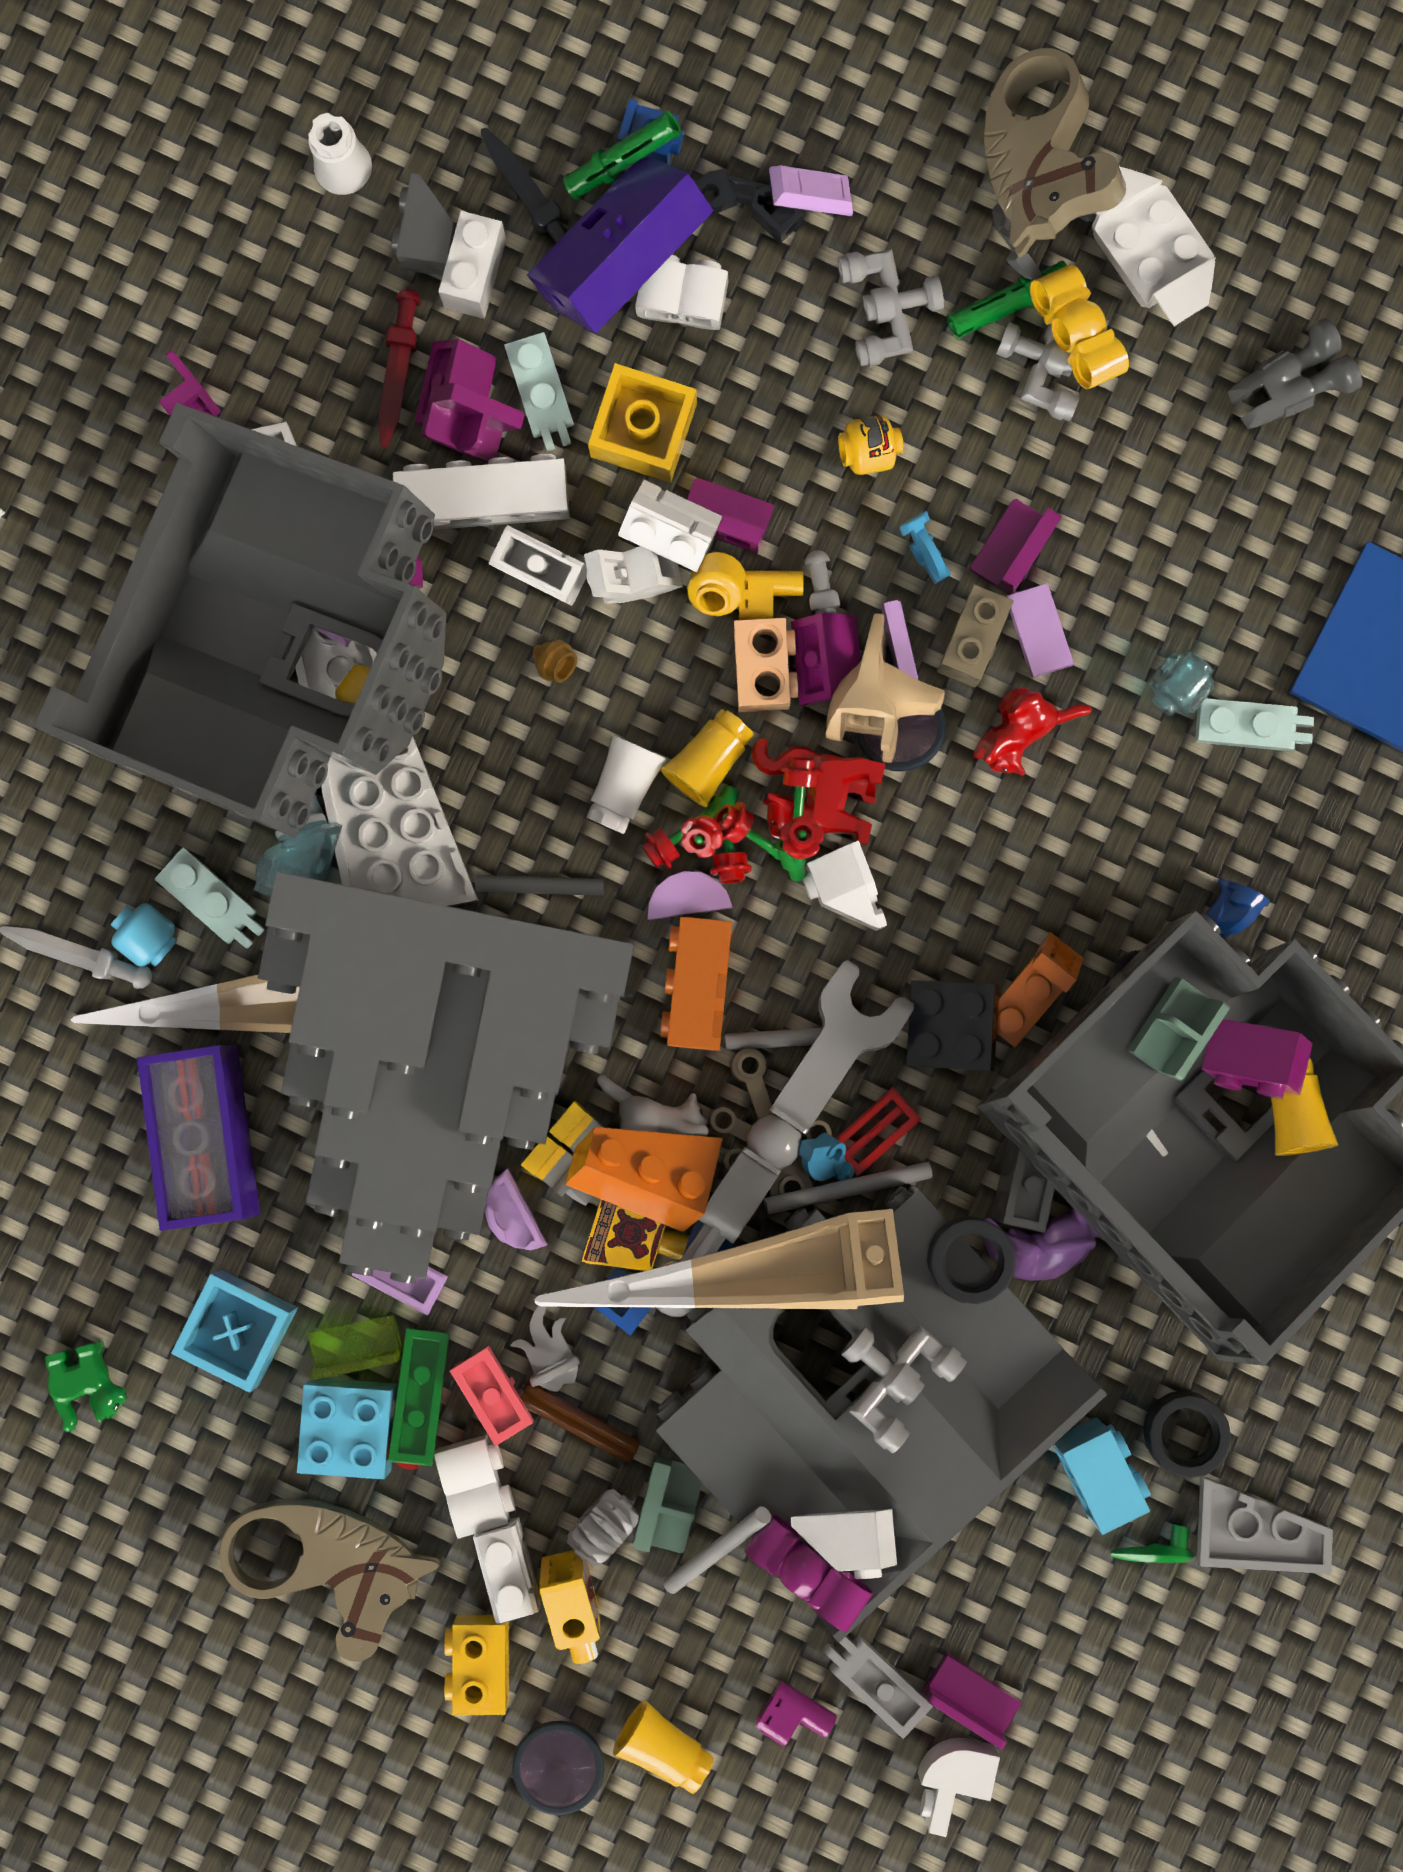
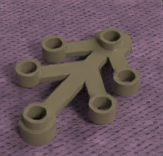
[709,1048,832,1210]

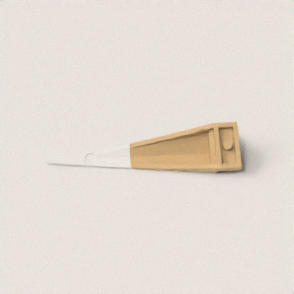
[71,975,300,1033]
[534,1209,904,1309]

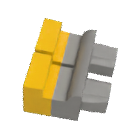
[521,1101,605,1206]

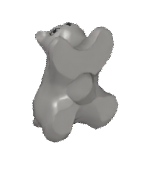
[597,1075,708,1136]

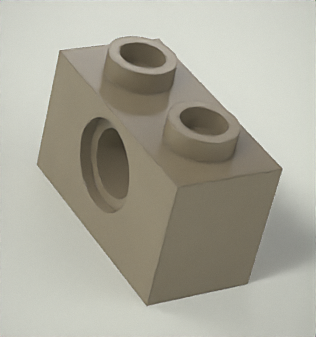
[937,584,1014,688]

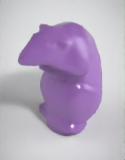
[984,1209,1099,1281]

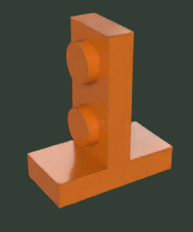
[997,932,1084,1047]

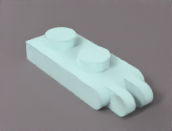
[504,332,574,452]
[1195,698,1314,751]
[155,847,265,949]

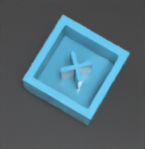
[171,1269,298,1393]
[297,1378,398,1479]
[1053,1417,1151,1535]

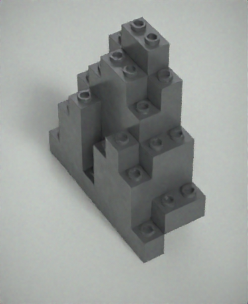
[258,872,634,1284]

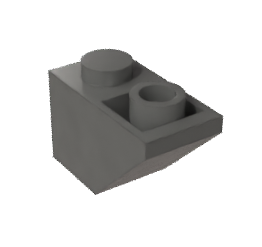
[391,173,456,276]

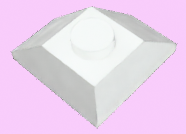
[803,841,887,931]

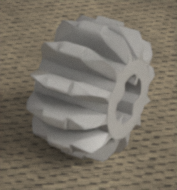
[567,1489,639,1567]

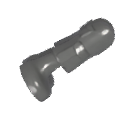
[1227,318,1363,429]

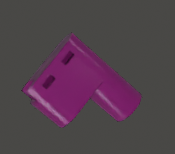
[755,1680,837,1747]

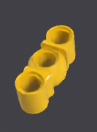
[1030,265,1129,389]

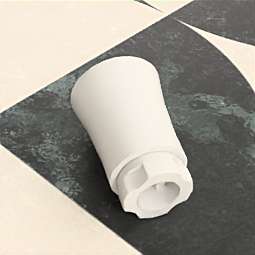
[308,113,372,195]
[586,735,667,834]

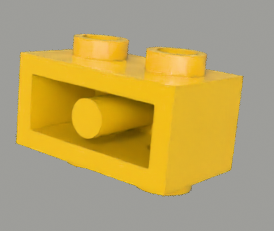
[444,1615,509,1715]

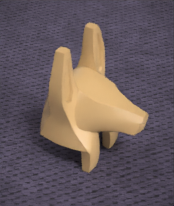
[826,614,945,763]

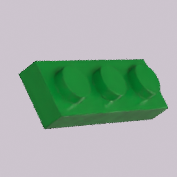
[388,1328,450,1467]

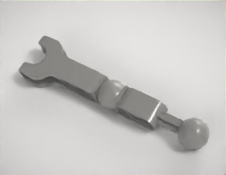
[656,960,914,1317]

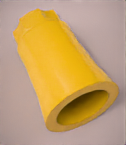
[661,709,753,807]
[1271,1058,1338,1156]
[613,1700,714,1794]

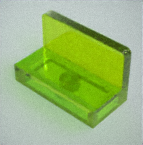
[308,1314,403,1380]

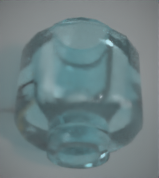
[1149,651,1214,716]

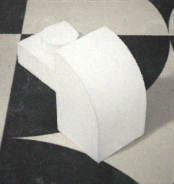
[584,546,683,604]
[918,1738,1000,1837]

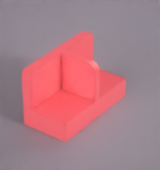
[450,1346,534,1446]

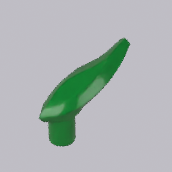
[1110,1525,1195,1563]

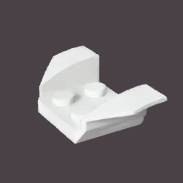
[1092,167,1216,326]

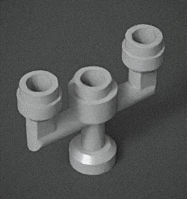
[838,249,944,367]
[996,320,1109,422]
[841,1324,967,1454]

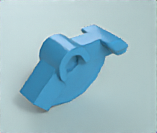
[899,511,951,584]
[798,1133,855,1181]

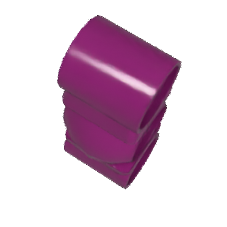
[744,1513,873,1632]

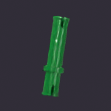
[563,110,681,200]
[946,260,1067,340]

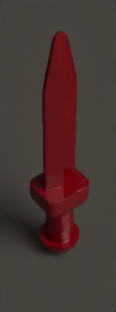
[378,289,421,449]

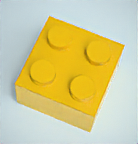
[588,363,697,483]

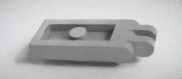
[822,1635,933,1739]

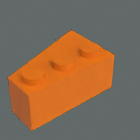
[660,917,732,1051]
[565,1127,723,1232]

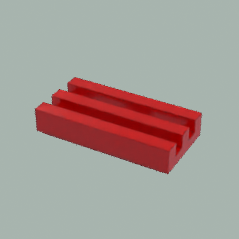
[835,1087,922,1176]

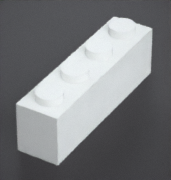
[393,454,570,530]

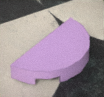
[882,600,918,680]
[648,871,733,920]
[484,1168,548,1250]

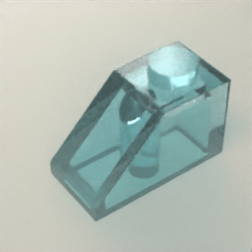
[254,822,343,897]

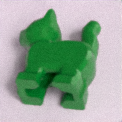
[45,1341,127,1432]

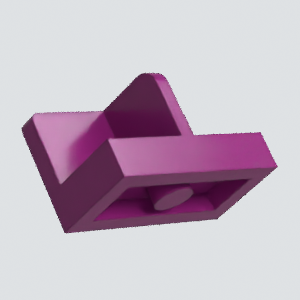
[421,383,525,464]

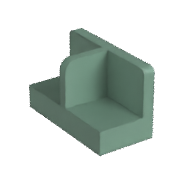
[1127,977,1230,1081]
[632,1455,702,1553]

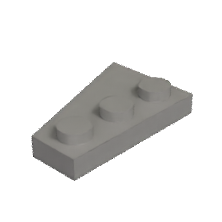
[1197,1476,1333,1574]

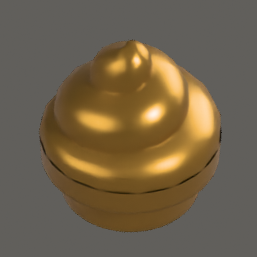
[533,640,577,683]

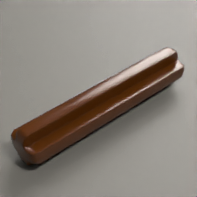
[521,1383,639,1463]

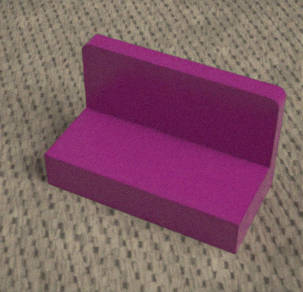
[414,339,497,426]
[159,349,221,417]
[687,478,774,554]
[970,499,1062,595]
[791,612,861,706]
[923,1652,1022,1750]

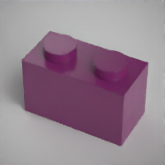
[1201,1019,1313,1099]

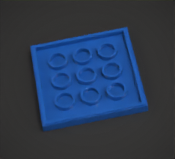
[1288,541,1403,752]

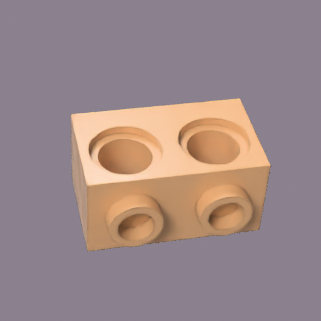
[734,618,798,712]

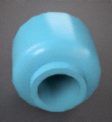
[110,903,177,966]

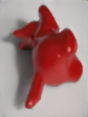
[973,688,1092,776]

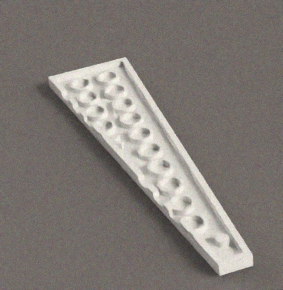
[251,422,479,907]

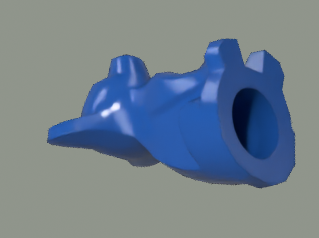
[1206,878,1270,940]

